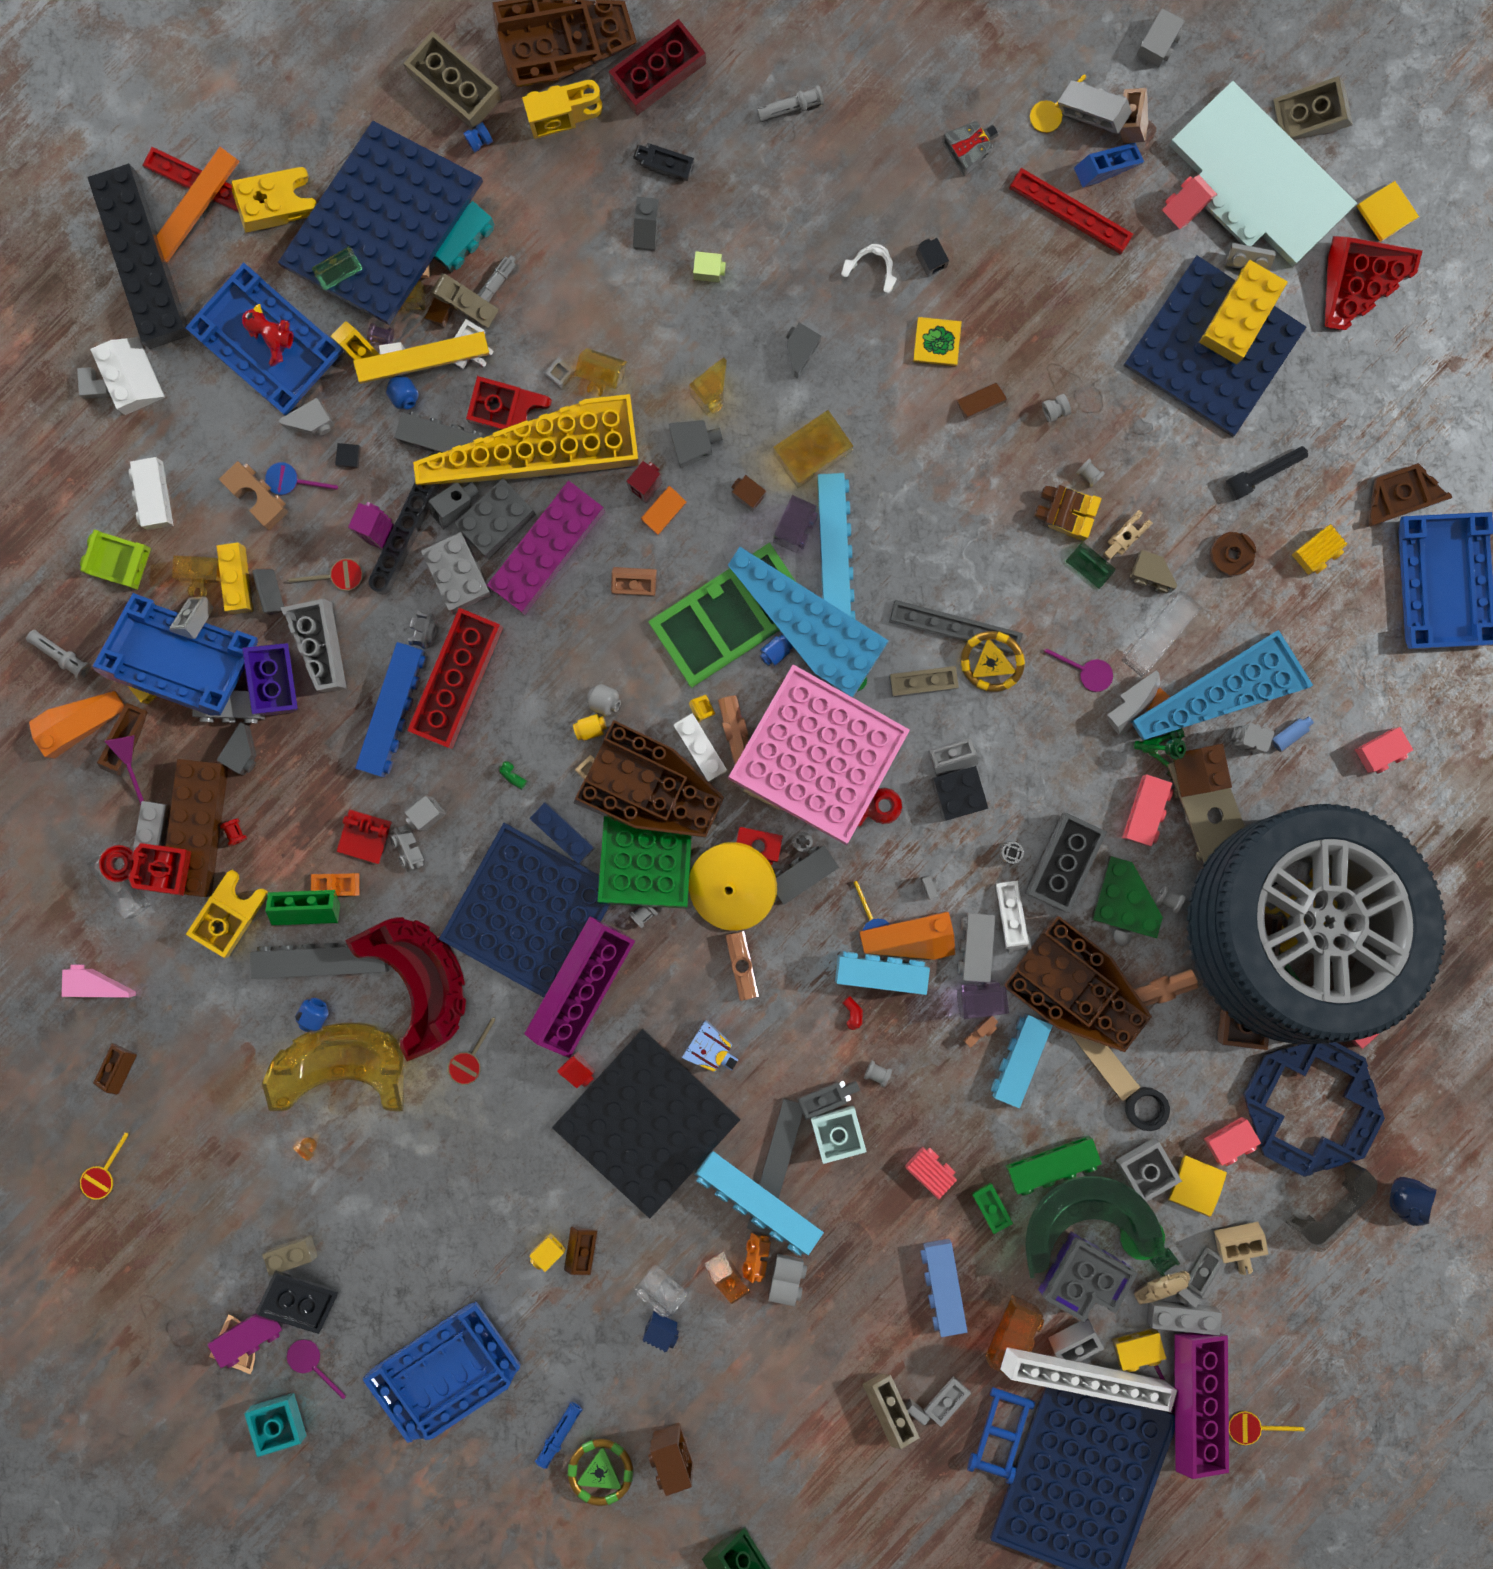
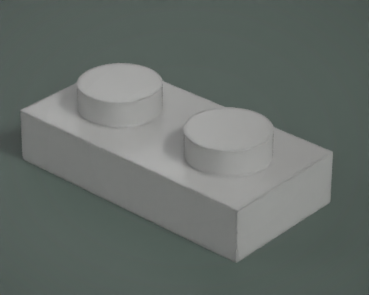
[1225,243,1276,271]
[924,1376,971,1427]

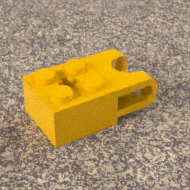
[522,80,603,139]
[232,167,317,233]
[185,870,268,958]

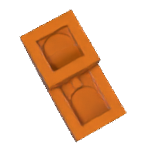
[311,873,360,896]

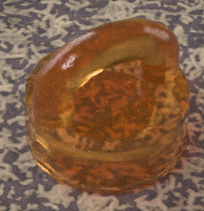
[292,1137,317,1161]

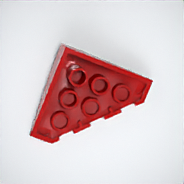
[1325,236,1423,330]

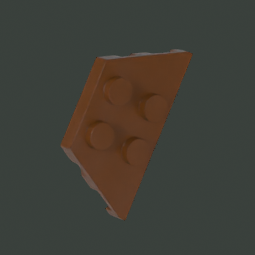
[1369,463,1453,527]

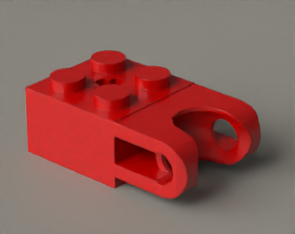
[466,376,552,431]

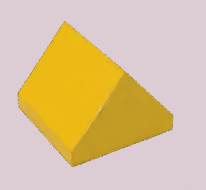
[689,695,715,723]

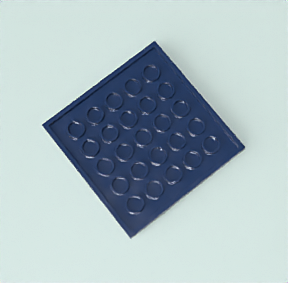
[1123,255,1307,437]
[439,822,610,998]

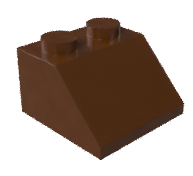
[1173,743,1232,797]

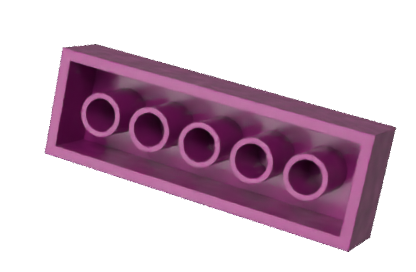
[487,480,605,615]
[524,916,635,1058]
[1175,1332,1229,1479]

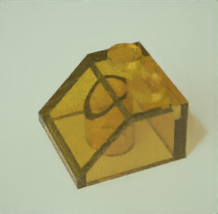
[689,357,727,415]

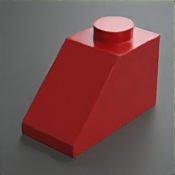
[557,1051,595,1088]

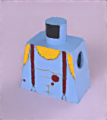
[682,1020,739,1072]

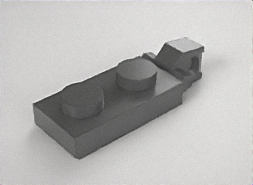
[797,1081,860,1120]

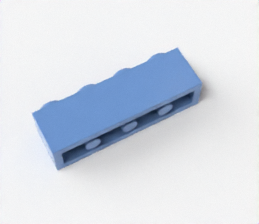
[920,1239,968,1337]

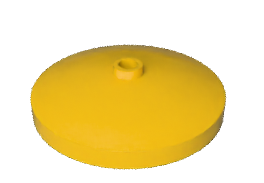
[689,842,777,931]

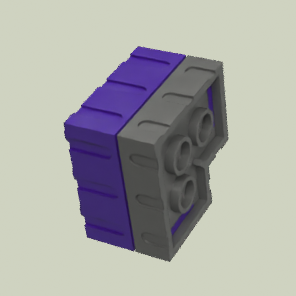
[1038,1231,1138,1322]

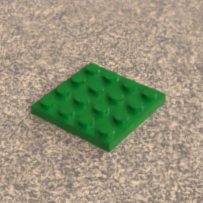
[598,816,692,909]

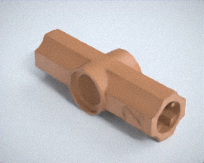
[718,695,749,764]
[725,931,759,1001]
[1134,969,1199,1007]

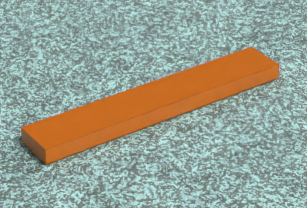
[157,147,240,263]

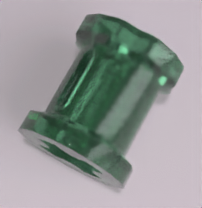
[1150,1247,1180,1277]

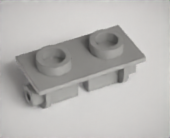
[390,825,424,873]

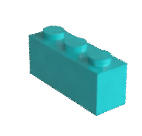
[434,200,495,273]

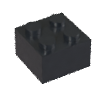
[931,766,989,821]

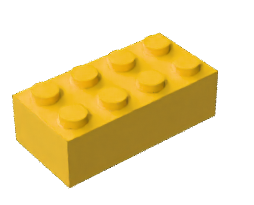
[1199,260,1288,364]

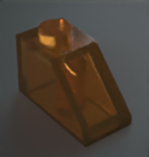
[705,1252,750,1304]

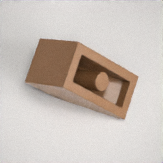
[1120,88,1148,143]

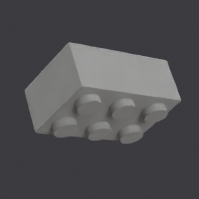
[421,532,493,614]

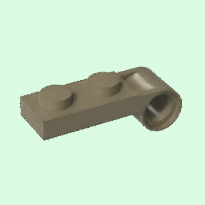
[431,273,499,329]

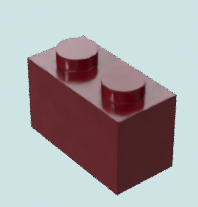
[626,461,662,503]

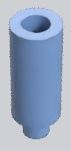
[1272,716,1314,752]

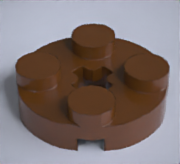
[1210,532,1256,577]

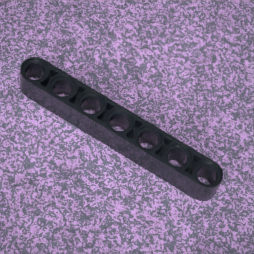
[368,452,441,595]

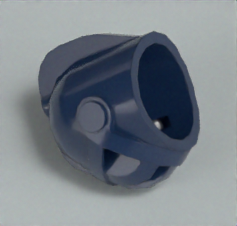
[1389,1177,1437,1226]

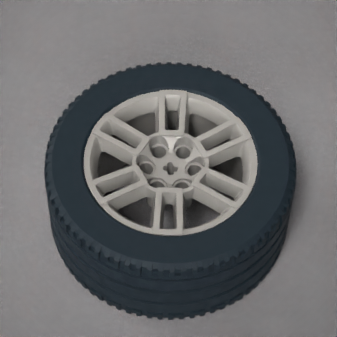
[1186,804,1447,1044]

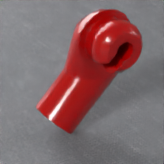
[842,996,863,1030]

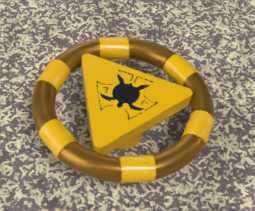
[960,631,1025,692]

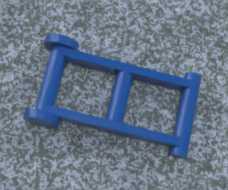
[967,1387,1035,1485]

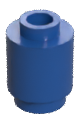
[760,634,793,667]

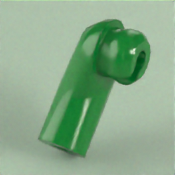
[499,761,527,790]

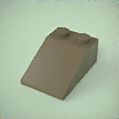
[1273,76,1353,140]

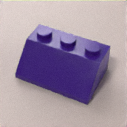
[242,643,298,715]

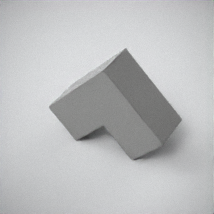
[77,367,111,399]

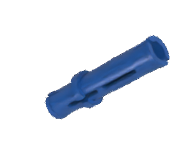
[535,1402,583,1469]

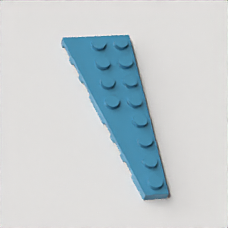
[1131,630,1313,741]

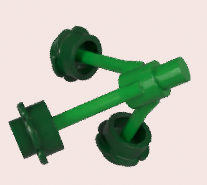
[1134,728,1186,781]

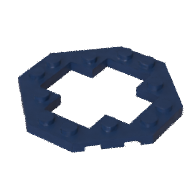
[1243,1042,1385,1177]

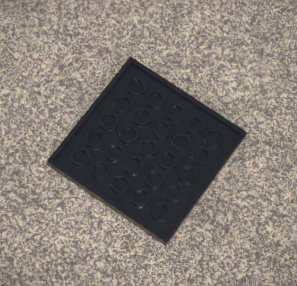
[552,1029,741,1219]

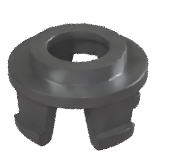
[408,611,438,649]

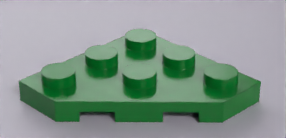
[1091,856,1163,939]

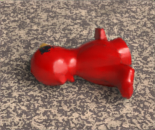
[242,304,293,367]

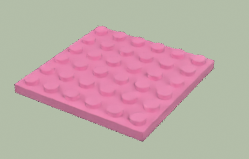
[728,665,910,845]

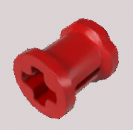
[220,818,247,847]

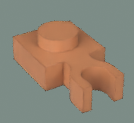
[963,1014,998,1048]

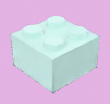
[811,1105,866,1164]

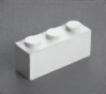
[128,457,174,530]
[674,713,727,782]

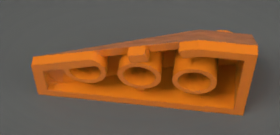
[29,691,125,759]
[859,911,956,960]

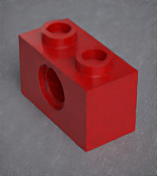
[736,827,783,865]

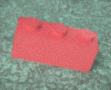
[1122,775,1173,847]

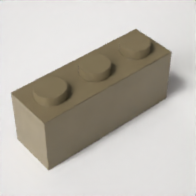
[862,1374,920,1449]

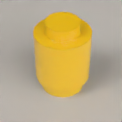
[573,713,607,741]

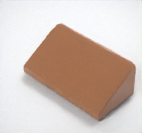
[611,567,657,596]

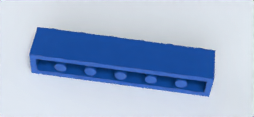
[355,642,427,778]

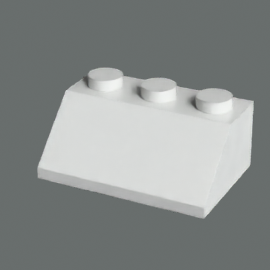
[90,337,165,415]

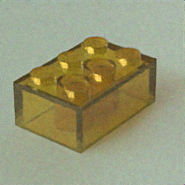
[773,410,853,488]

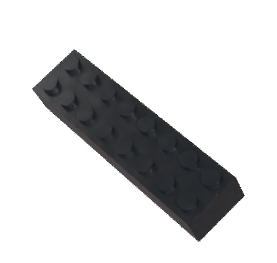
[87,163,191,349]

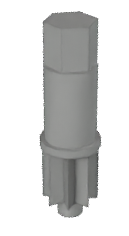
[477,255,516,302]

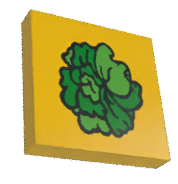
[913,317,962,367]

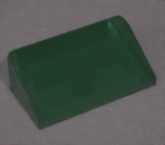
[312,246,362,290]
[1066,541,1116,589]

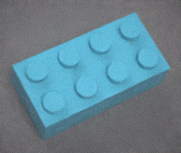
[835,951,930,995]

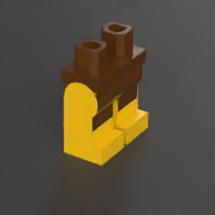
[1033,485,1102,541]

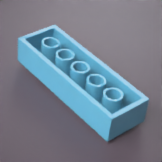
[694,1151,824,1256]

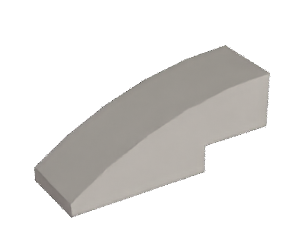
[1107,670,1161,736]

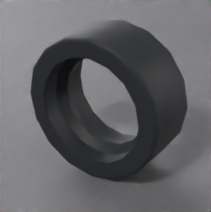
[1125,1087,1170,1131]

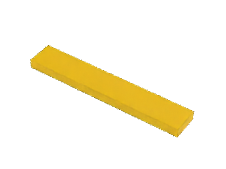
[354,331,489,384]

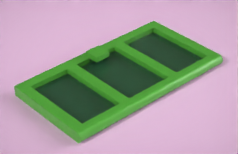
[648,542,796,688]

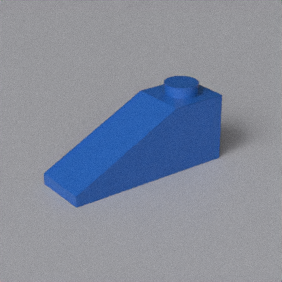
[1074,143,1144,187]

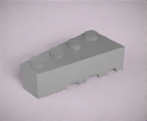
[281,599,347,693]

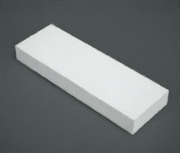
[995,881,1029,949]

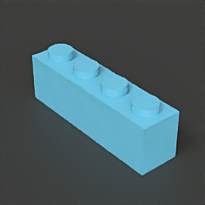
[991,1013,1053,1108]

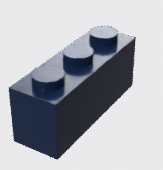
[529,802,595,864]

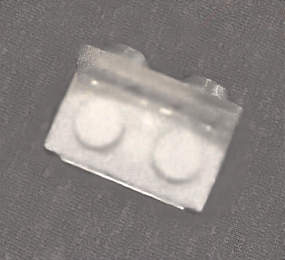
[634,1264,689,1317]

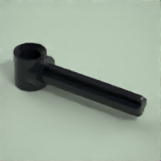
[1226,446,1309,500]

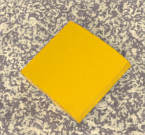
[1356,181,1419,242]
[1168,1156,1227,1217]

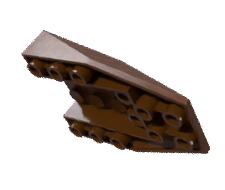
[574,720,725,838]
[1001,916,1152,1052]

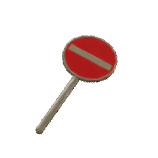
[288,558,363,591]
[448,1017,495,1085]

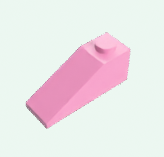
[62,964,136,998]

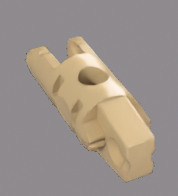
[1103,510,1153,560]
[1134,1271,1190,1305]

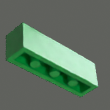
[1005,1136,1102,1196]

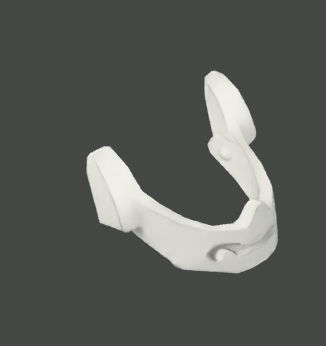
[841,244,897,293]

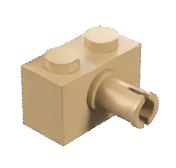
[1214,1222,1268,1275]

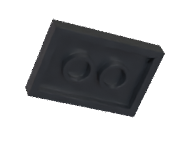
[256,1270,338,1334]

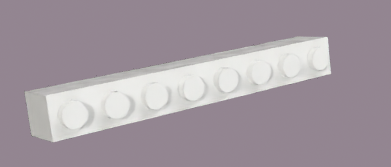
[1000,1347,1177,1412]

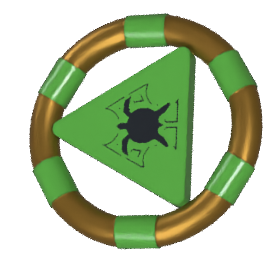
[568,1439,634,1506]

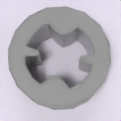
[793,832,813,852]

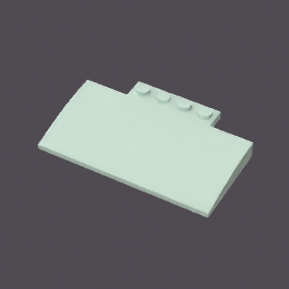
[1169,81,1357,267]

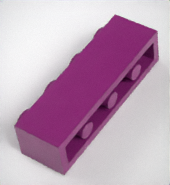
[348,502,394,550]

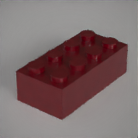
[609,19,706,116]

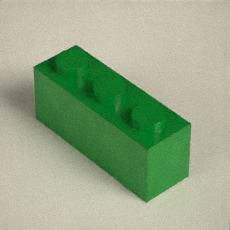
[265,890,340,926]

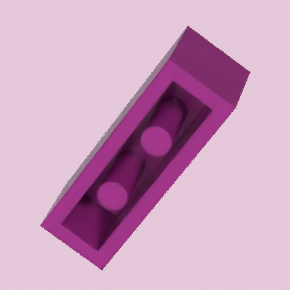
[207,1313,282,1369]

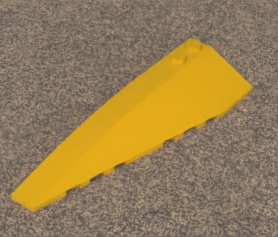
[413,394,638,485]

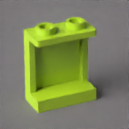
[80,529,151,590]

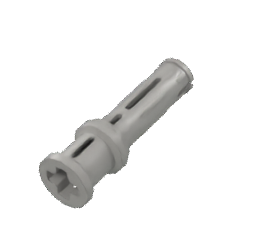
[757,85,824,122]
[26,630,91,680]

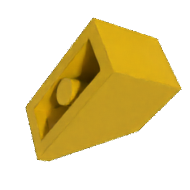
[330,321,380,360]

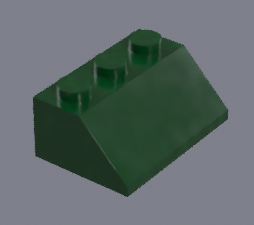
[702,1527,770,1569]

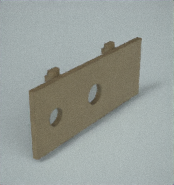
[1167,762,1245,862]

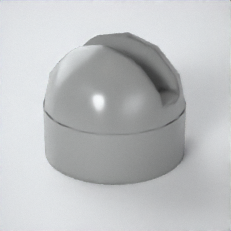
[1114,928,1133,946]

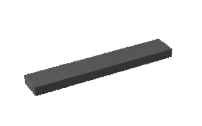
[889,600,1023,655]
[747,1098,803,1235]

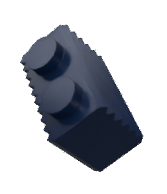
[643,1311,679,1353]

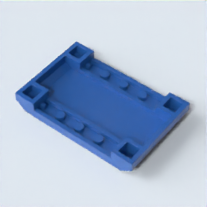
[185,262,344,416]
[1398,512,1493,649]
[93,593,258,716]

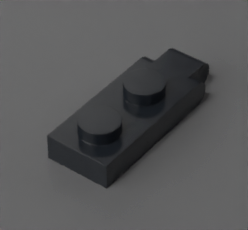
[633,143,694,182]

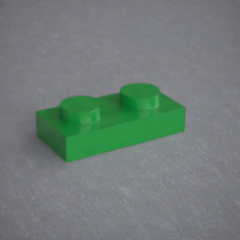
[972,1183,1013,1234]

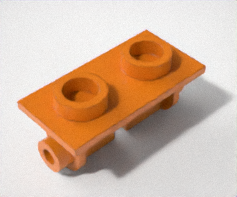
[742,1233,771,1283]

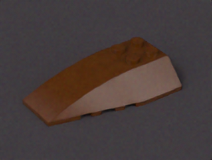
[492,0,637,88]

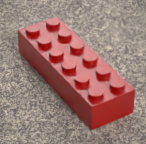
[407,608,503,749]

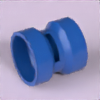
[463,122,493,153]

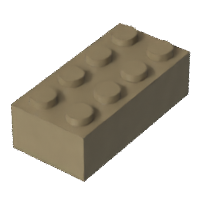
[403,31,502,130]

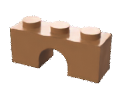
[219,461,288,530]

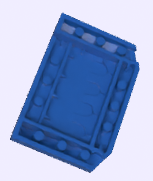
[363,1301,520,1443]

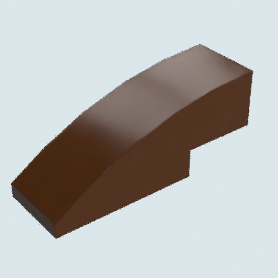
[97,703,148,777]

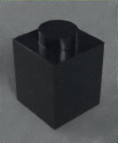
[916,238,949,277]

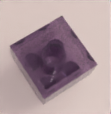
[773,495,818,553]
[956,980,1009,1019]

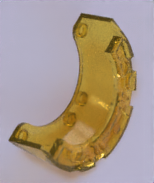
[262,1023,404,1111]

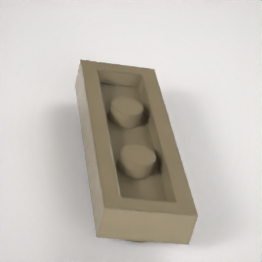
[890,666,959,697]

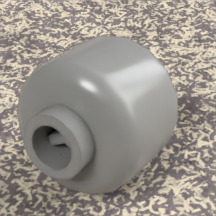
[586,684,621,716]

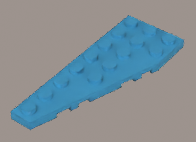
[728,547,889,698]

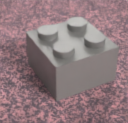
[1115,1138,1182,1204]

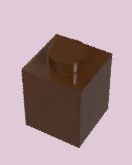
[731,475,766,512]

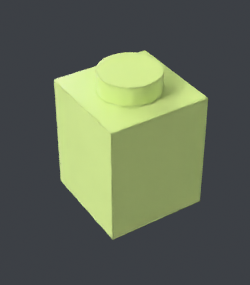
[693,251,726,282]

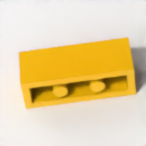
[216,542,254,614]

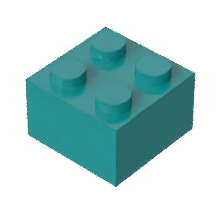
[244,1392,307,1457]

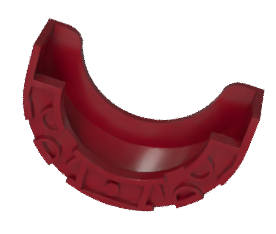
[345,917,466,1062]

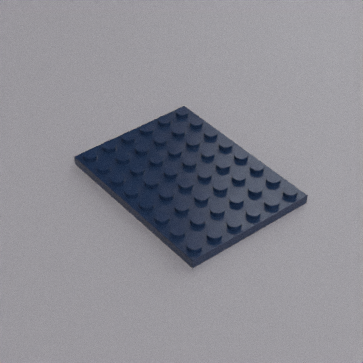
[278,121,483,325]
[990,1387,1175,1569]

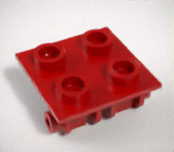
[336,809,392,864]

